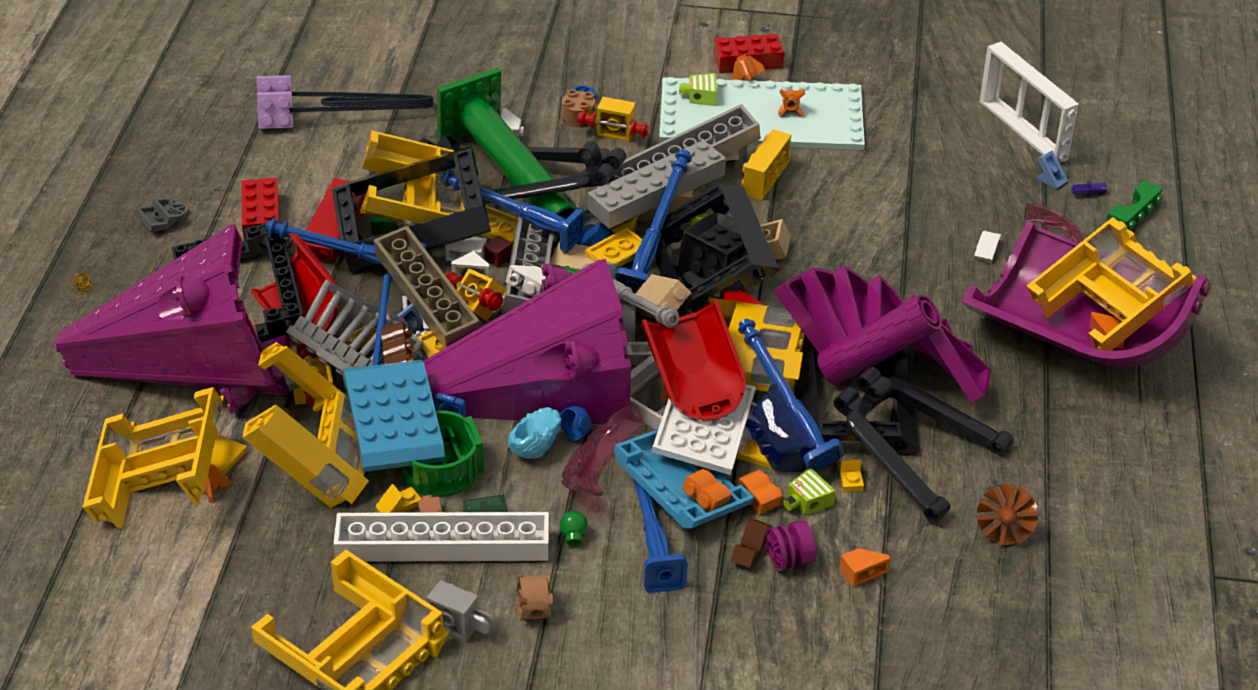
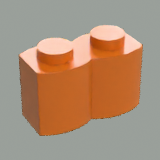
[682,469,732,512]
[738,470,783,515]

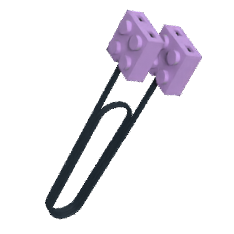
[257,75,434,129]

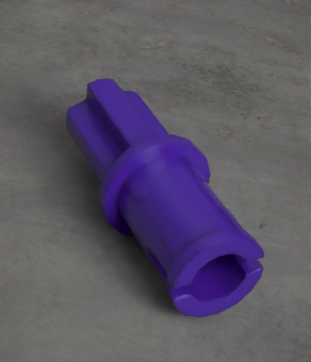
[1071,182,1107,196]

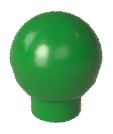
[559,511,588,546]

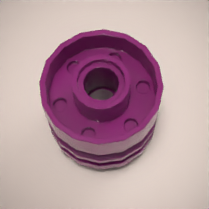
[766,520,816,571]

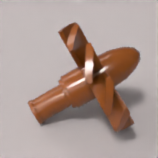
[977,484,1039,545]

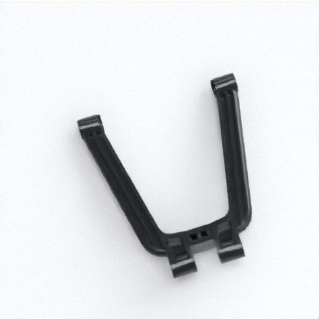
[483,141,626,204]
[833,367,1014,523]

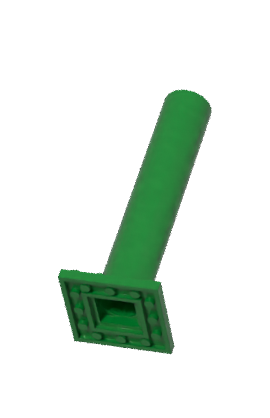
[437,67,579,233]

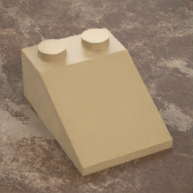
[760,219,791,260]

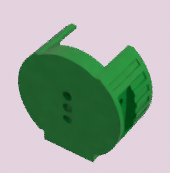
[401,410,484,497]

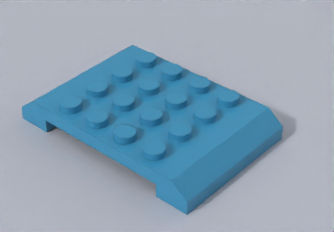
[342,360,445,472]
[613,429,755,528]

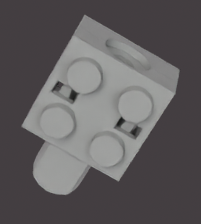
[426,580,495,642]

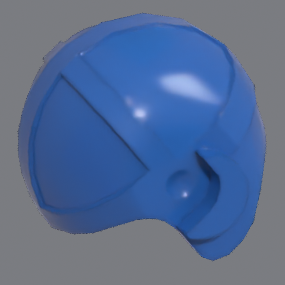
[560,406,592,441]

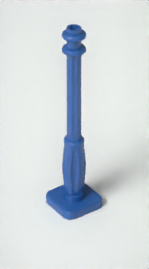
[615,149,692,293]
[441,170,585,253]
[265,218,427,266]
[738,318,844,472]
[633,479,688,593]

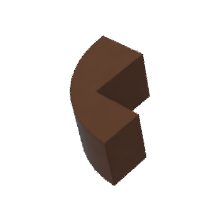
[730,519,772,568]

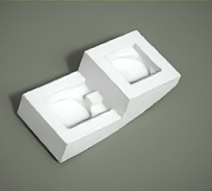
[974,231,1001,263]

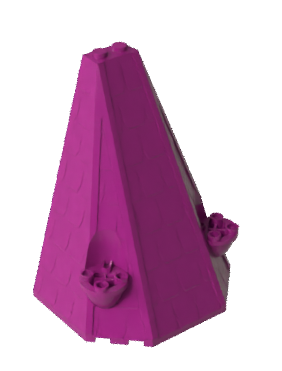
[55,224,293,413]
[423,259,631,426]

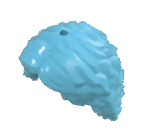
[508,407,562,459]

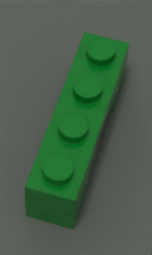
[1106,180,1163,231]

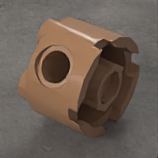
[562,89,595,127]
[516,575,553,620]

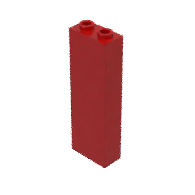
[305,178,366,263]

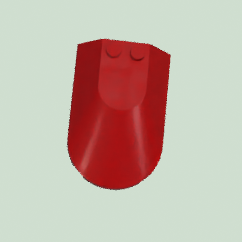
[250,233,339,343]
[641,299,746,421]

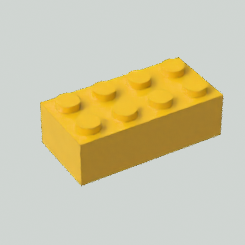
[741,129,792,200]

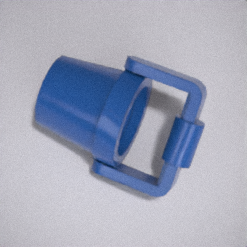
[433,393,466,418]

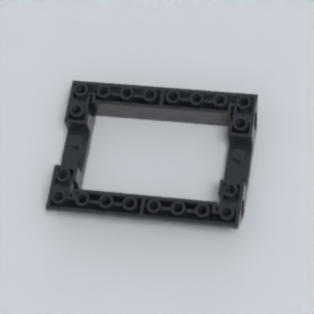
[332,146,491,273]
[655,184,779,317]
[172,220,304,342]
[794,335,919,453]

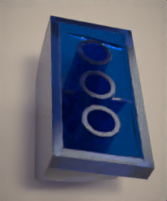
[745,383,817,472]

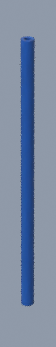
[372,274,391,365]

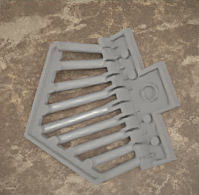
[286,279,425,375]

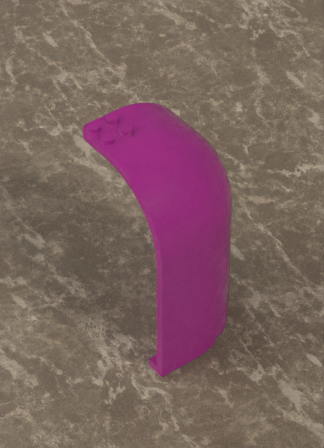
[962,221,1211,367]

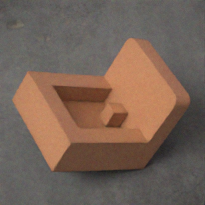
[417,495,442,513]

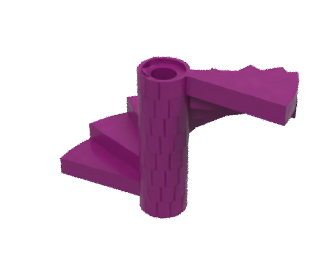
[773,265,990,403]

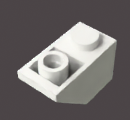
[506,265,545,297]

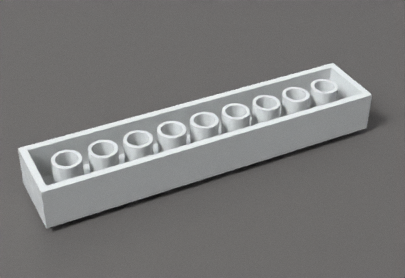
[334,512,549,561]

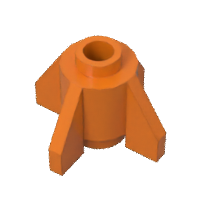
[733,54,765,81]
[778,89,806,116]
[204,464,230,503]

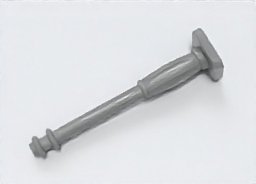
[582,261,679,328]

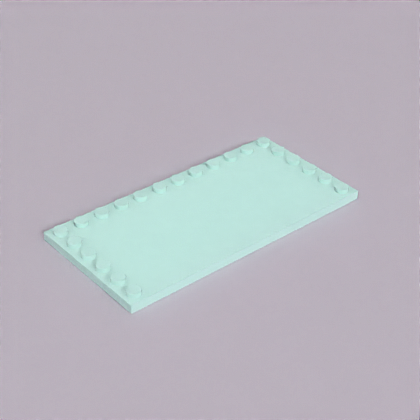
[659,77,865,150]

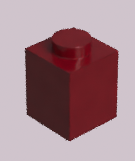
[484,235,512,267]

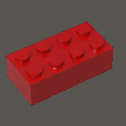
[713,33,785,73]
[241,178,280,241]

